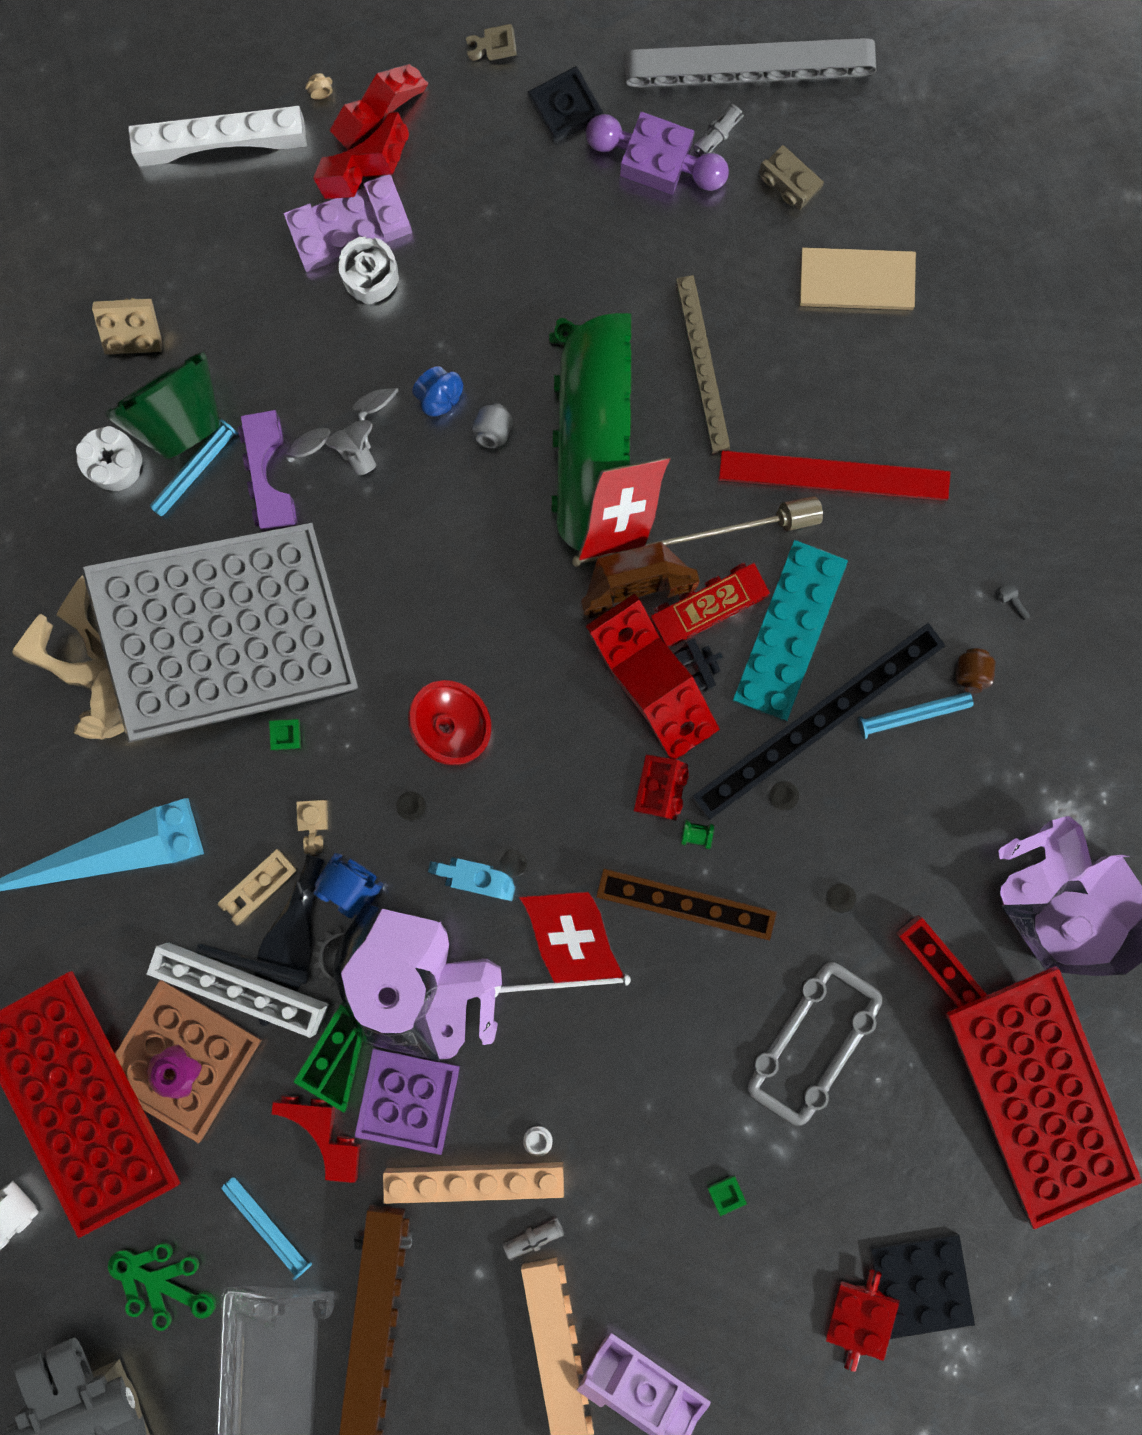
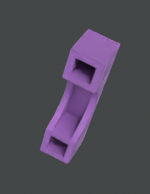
[238,410,298,532]

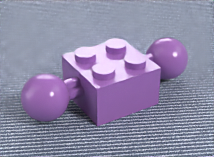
[586,112,729,195]

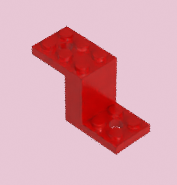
[585,593,720,760]

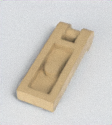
[217,849,298,926]

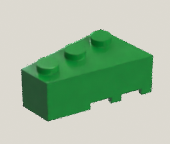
[294,1002,363,1113]

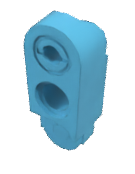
[427,857,515,901]

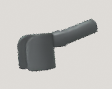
[996,585,1030,620]

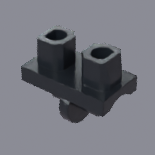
[674,638,724,692]

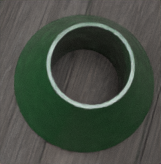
[104,351,220,459]

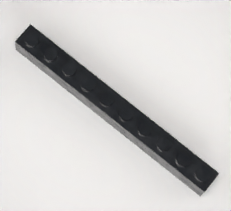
[690,622,946,821]

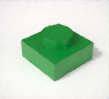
[269,719,301,751]
[707,1175,747,1216]

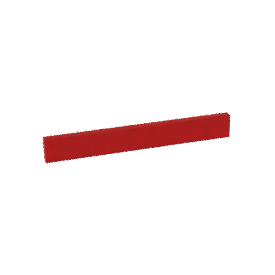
[719,450,951,501]

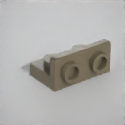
[759,145,824,210]

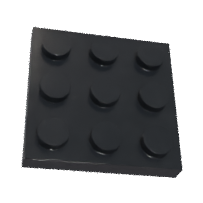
[870,1233,975,1339]

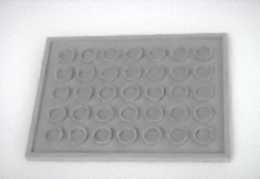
[82,523,358,743]

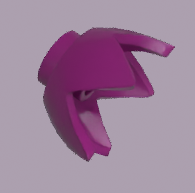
[147,1044,202,1099]

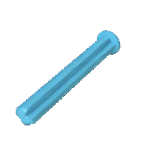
[150,418,239,516]
[857,692,973,739]
[221,1177,312,1281]

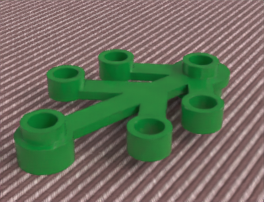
[108,1242,216,1331]

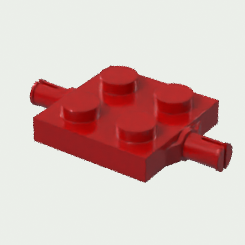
[826,1269,900,1372]

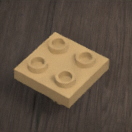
[92,298,163,354]

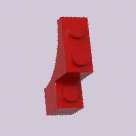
[329,64,429,150]
[313,112,409,199]
[272,1095,361,1183]

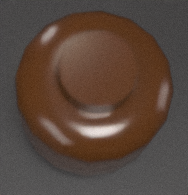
[956,648,996,693]

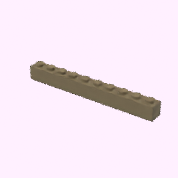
[675,275,730,454]

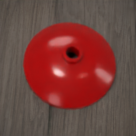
[408,680,491,765]

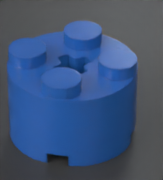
[313,853,383,919]

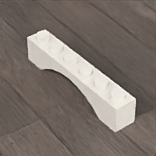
[129,106,307,167]

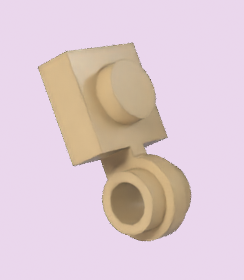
[296,800,328,856]

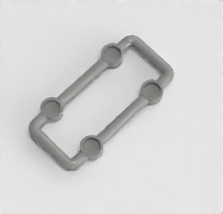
[748,962,882,1126]

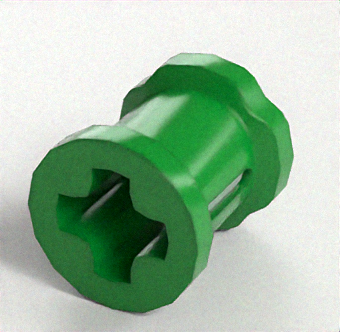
[681,819,714,849]

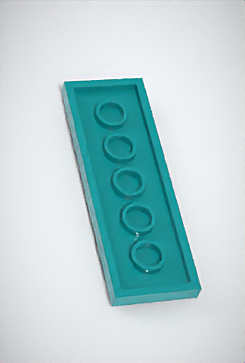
[732,540,848,722]

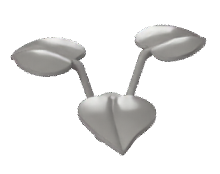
[285,388,399,476]

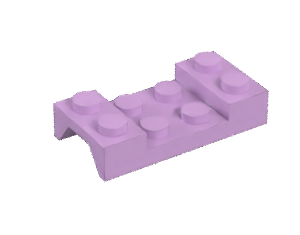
[283,175,412,272]
[576,1333,711,1435]

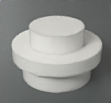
[523,1126,553,1157]

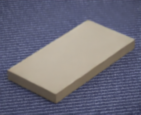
[800,248,916,310]

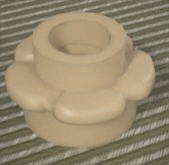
[305,73,333,100]

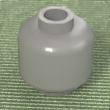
[472,403,514,448]

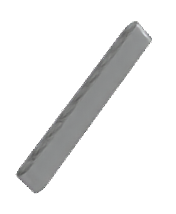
[624,38,877,87]

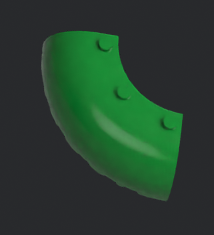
[551,313,631,551]

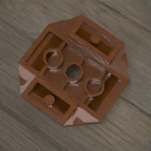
[580,542,700,620]

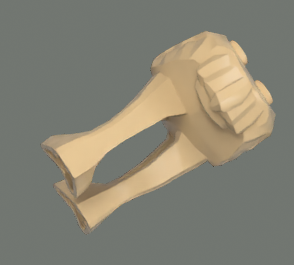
[12,575,125,740]

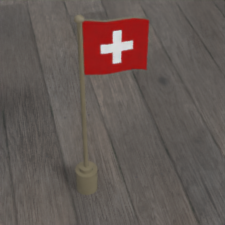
[572,457,823,568]

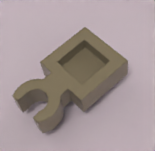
[465,24,517,61]

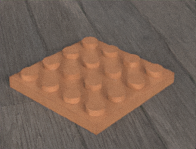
[115,980,263,1143]

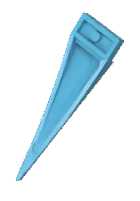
[0,798,204,891]

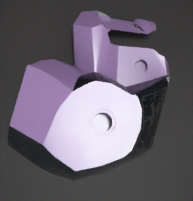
[998,816,1142,976]
[332,903,502,1061]

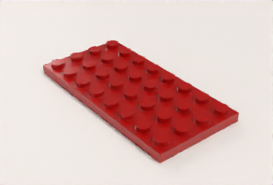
[946,966,1142,1230]
[0,971,181,1239]

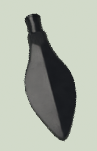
[255,855,324,1027]

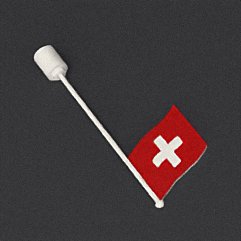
[499,892,631,993]

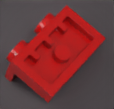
[634,754,689,821]

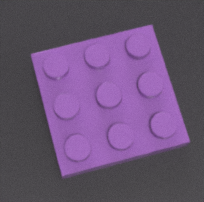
[355,1048,460,1155]

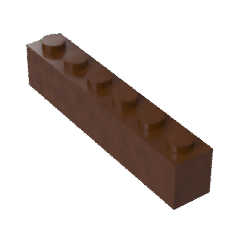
[596,869,777,941]

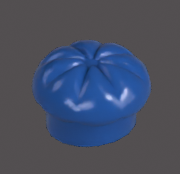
[412,366,463,417]

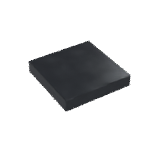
[527,66,604,143]

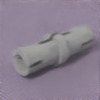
[693,104,744,156]
[503,1217,564,1261]

